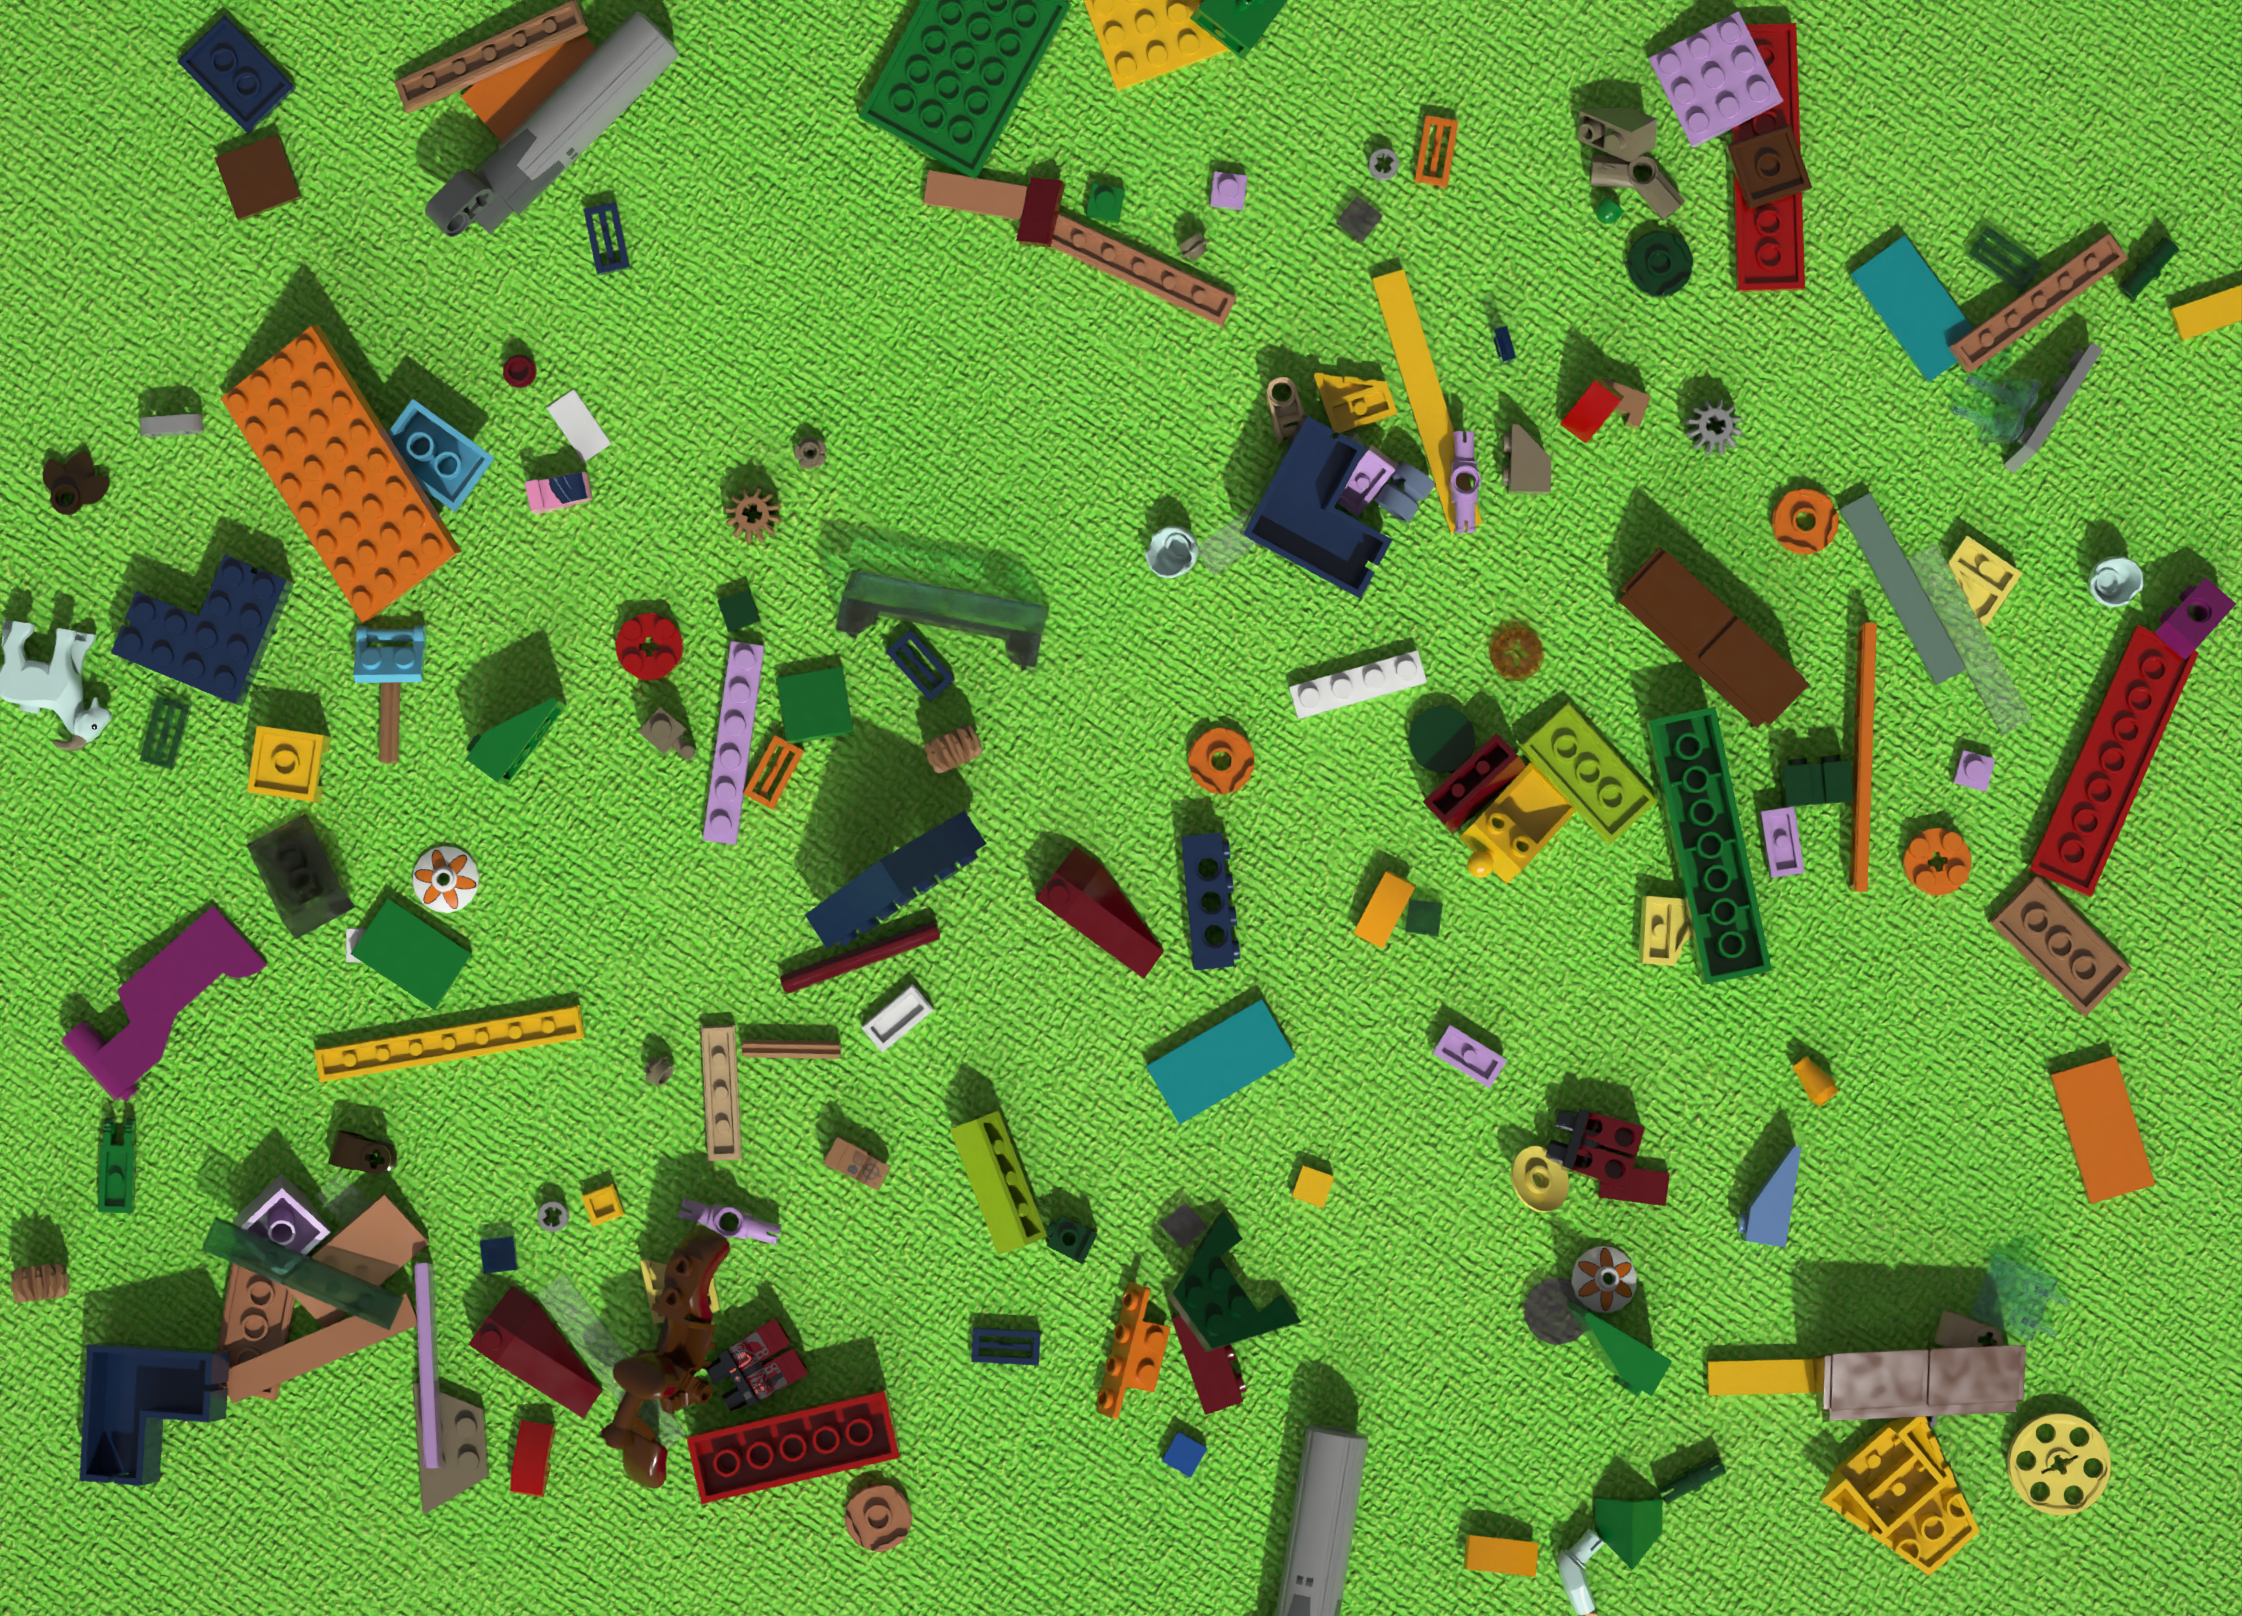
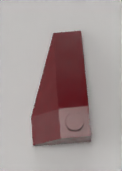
[1035,846,1163,979]
[468,1286,603,1418]

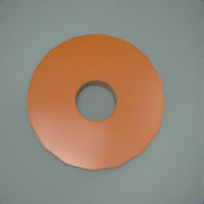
[1771,488,1839,555]
[1188,728,1255,794]

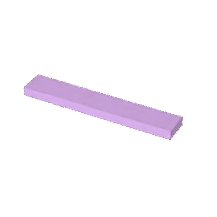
[415,1263,443,1469]

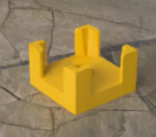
[247,725,331,803]

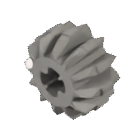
[1685,399,1743,456]

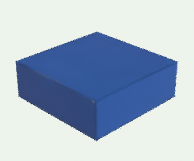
[1161,1431,1207,1478]

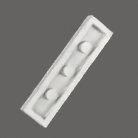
[1289,650,1427,720]

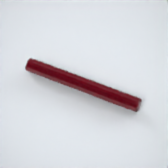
[780,921,940,994]

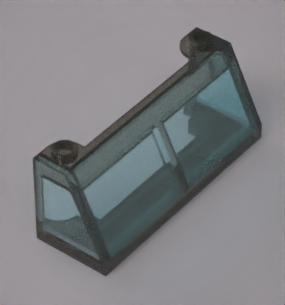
[836,570,1050,673]

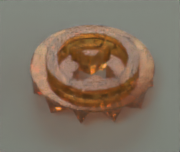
[1490,627,1544,681]

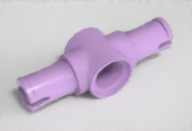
[1448,431,1481,533]
[678,1197,782,1246]

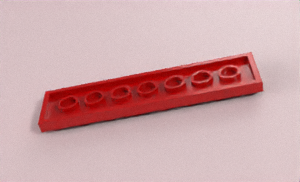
[1731,23,1805,292]
[2027,625,2199,897]

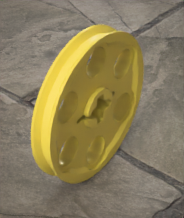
[2007,1412,2111,1515]

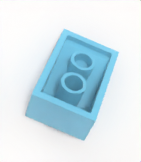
[388,399,495,512]

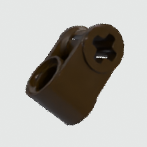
[328,1130,397,1174]

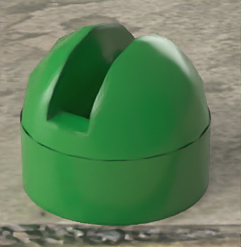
[1595,196,1625,224]

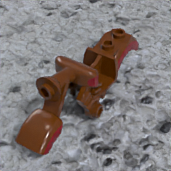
[599,1225,730,1489]

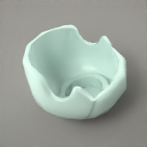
[1145,525,1199,578]
[2088,556,2143,607]

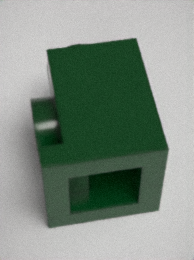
[1046,1215,1098,1265]

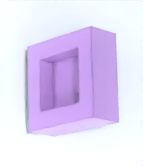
[1210,171,1247,211]
[1952,750,1995,792]

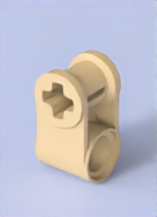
[1265,377,1306,444]
[1933,1309,2003,1348]

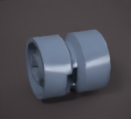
[1374,460,1435,524]

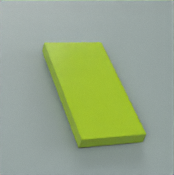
[1518,702,1658,846]

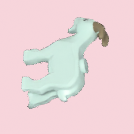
[0,620,112,751]

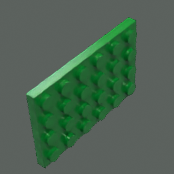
[858,0,1071,180]

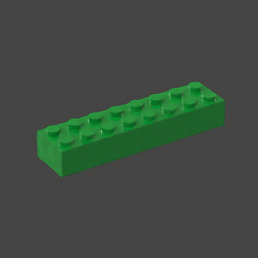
[1645,706,1772,985]

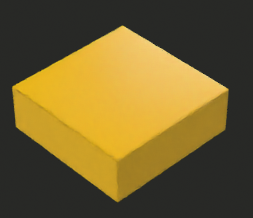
[1291,1165,1334,1208]
[581,1183,625,1227]

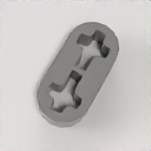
[139,414,204,437]

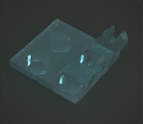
[1951,375,2041,443]
[1970,1254,2071,1342]

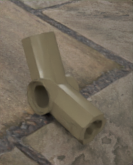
[1589,155,1685,221]

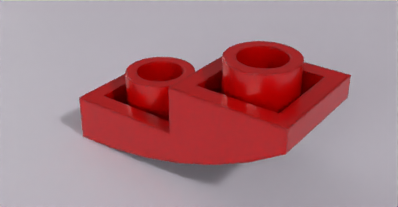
[1560,377,1624,443]
[510,1420,556,1497]

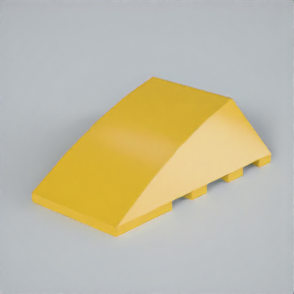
[1819,1416,1980,1576]

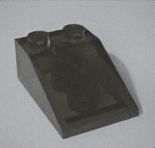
[246,813,355,939]

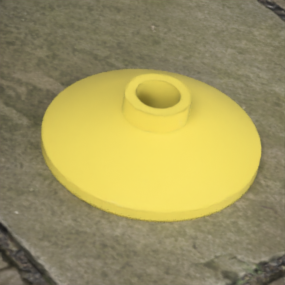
[1511,1146,1569,1212]

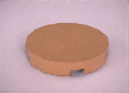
[845,1483,913,1552]

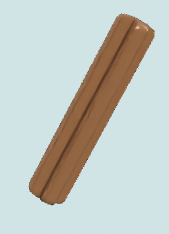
[379,682,400,764]
[742,1039,841,1059]

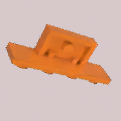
[1096,1282,1171,1419]

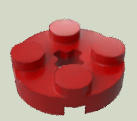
[616,613,684,681]

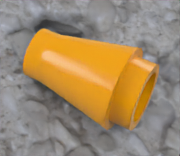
[1792,1056,1840,1107]

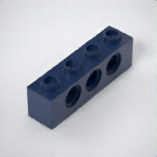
[1181,832,1240,970]

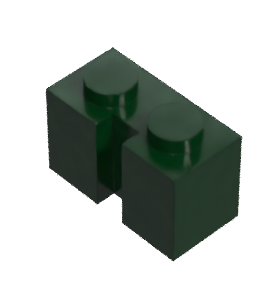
[1778,755,1854,807]

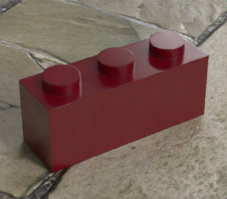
[1422,733,1526,835]
[1171,1314,1247,1415]

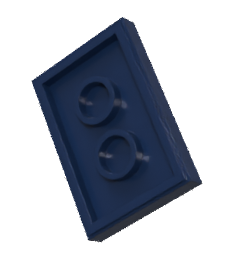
[177,15,296,134]

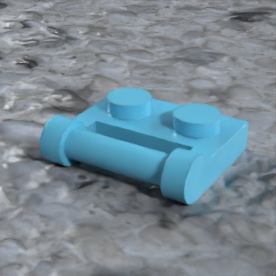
[353,625,426,683]

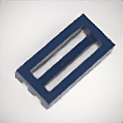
[583,202,631,276]
[886,630,955,702]
[971,1327,1041,1365]

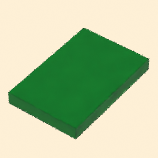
[351,898,472,1010]

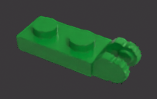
[98,1118,137,1213]

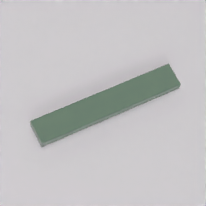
[1839,493,1966,685]

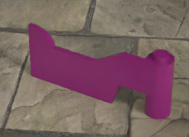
[61,906,268,1102]

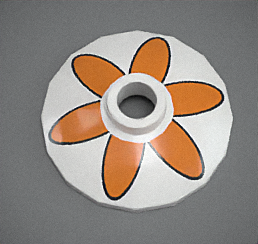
[412,846,479,913]
[1571,1246,1637,1313]

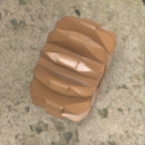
[725,487,782,544]
[924,725,983,773]
[10,1263,70,1303]

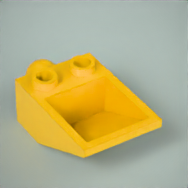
[1458,762,1576,884]

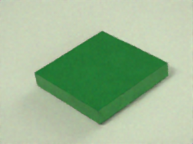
[777,666,854,744]

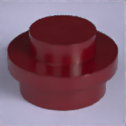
[503,355,537,388]

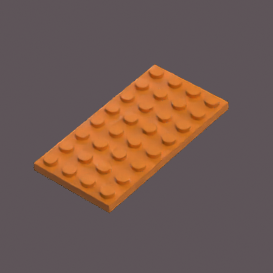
[220,324,462,623]

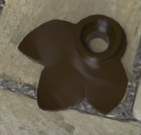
[43,451,110,515]

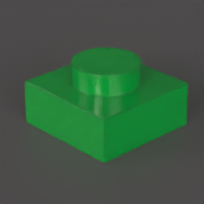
[1086,183,1125,224]

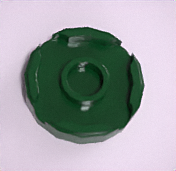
[1626,231,1693,298]
[1408,706,1476,773]

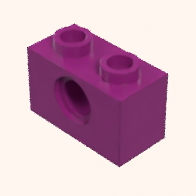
[2154,577,2236,660]

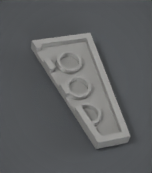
[2003,342,2103,473]

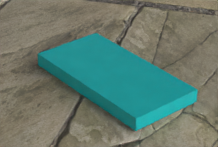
[1849,235,1973,383]
[1146,999,1295,1125]

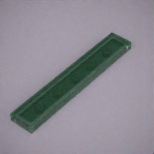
[201,1217,404,1330]

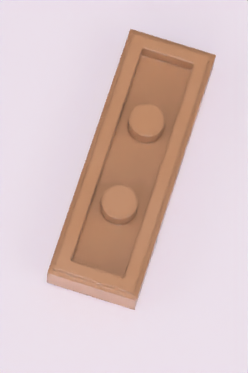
[923,170,1028,221]

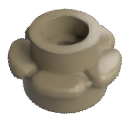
[1178,232,1210,261]
[794,436,827,470]
[644,1055,675,1087]

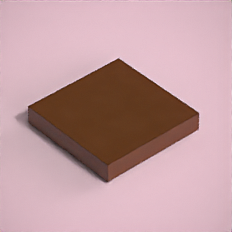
[1726,124,1812,211]
[215,134,302,221]

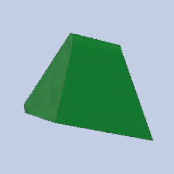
[1594,1497,1663,1570]

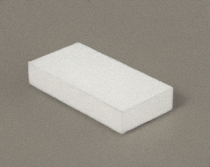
[861,984,934,1053]

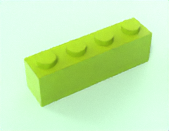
[950,1110,1047,1255]

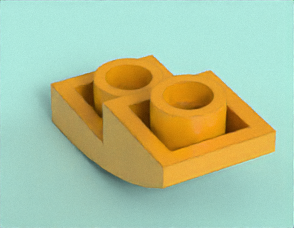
[1353,870,1416,949]
[1463,1535,1539,1577]

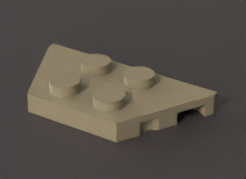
[413,1382,489,1513]

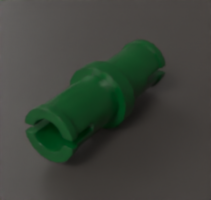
[2118,237,2180,301]
[1657,1454,1727,1505]

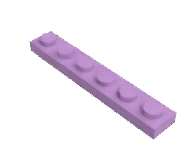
[703,641,765,845]

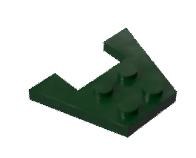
[1167,1212,1301,1352]

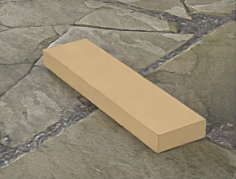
[701,1025,742,1161]

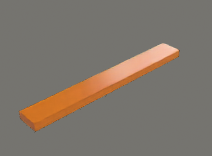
[1849,622,1877,892]

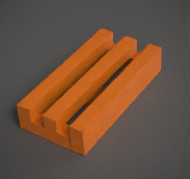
[1414,115,1459,188]
[743,735,805,810]

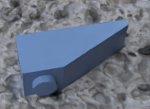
[1737,1145,1801,1248]

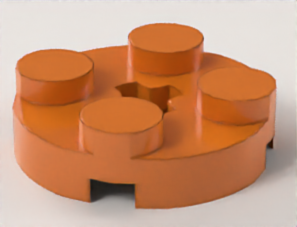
[1902,828,1971,895]

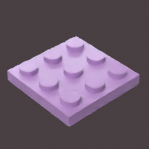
[1648,11,1784,148]

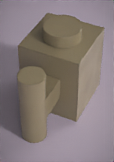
[638,707,698,761]

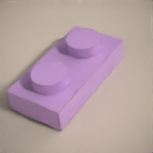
[1337,445,1398,517]
[1759,807,1805,878]
[1432,1025,1507,1089]

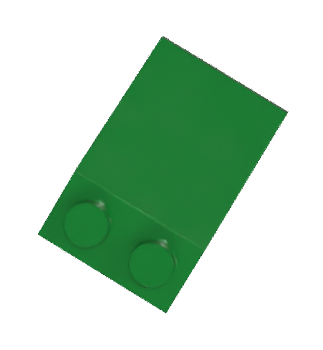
[465,697,567,785]
[1567,1301,1672,1396]

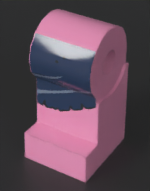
[524,472,593,515]

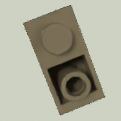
[1578,108,1657,162]
[1502,424,1551,495]

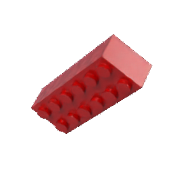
[686,1388,902,1504]

